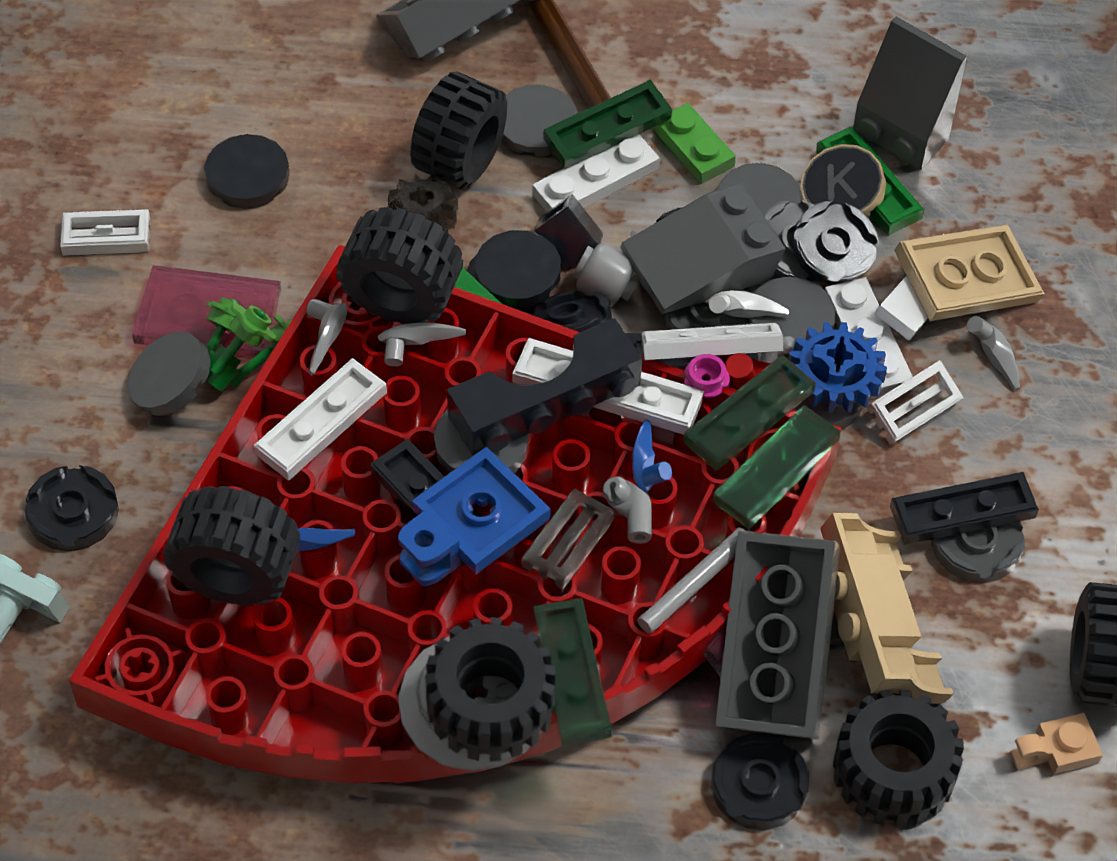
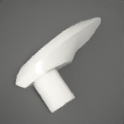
[705,290,789,318]

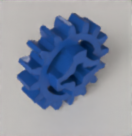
[788,322,887,413]

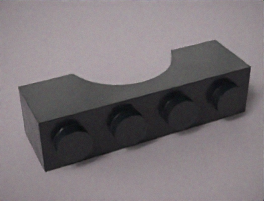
[447,318,642,456]

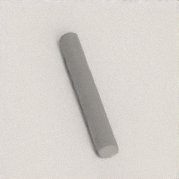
[637,528,745,634]

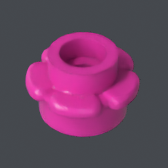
[684,354,730,398]

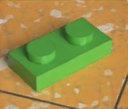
[653,103,736,184]

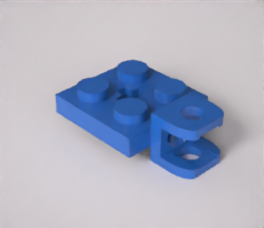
[398,447,550,586]

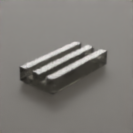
[522,488,615,589]

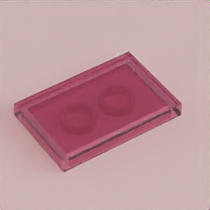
[132,265,281,359]

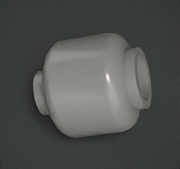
[572,243,639,307]

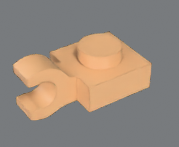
[1009,713,1103,775]

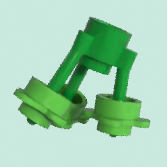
[206,297,292,392]

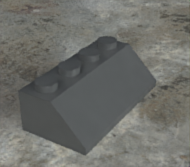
[376,0,532,61]
[715,531,840,740]

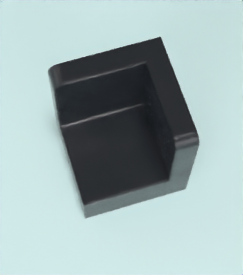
[534,194,603,269]

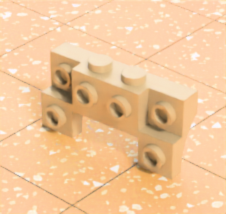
[820,513,954,703]

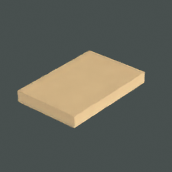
[894,224,1044,321]

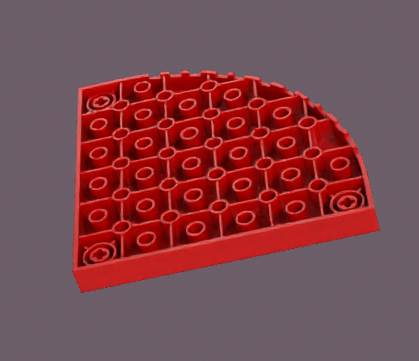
[69,245,842,783]

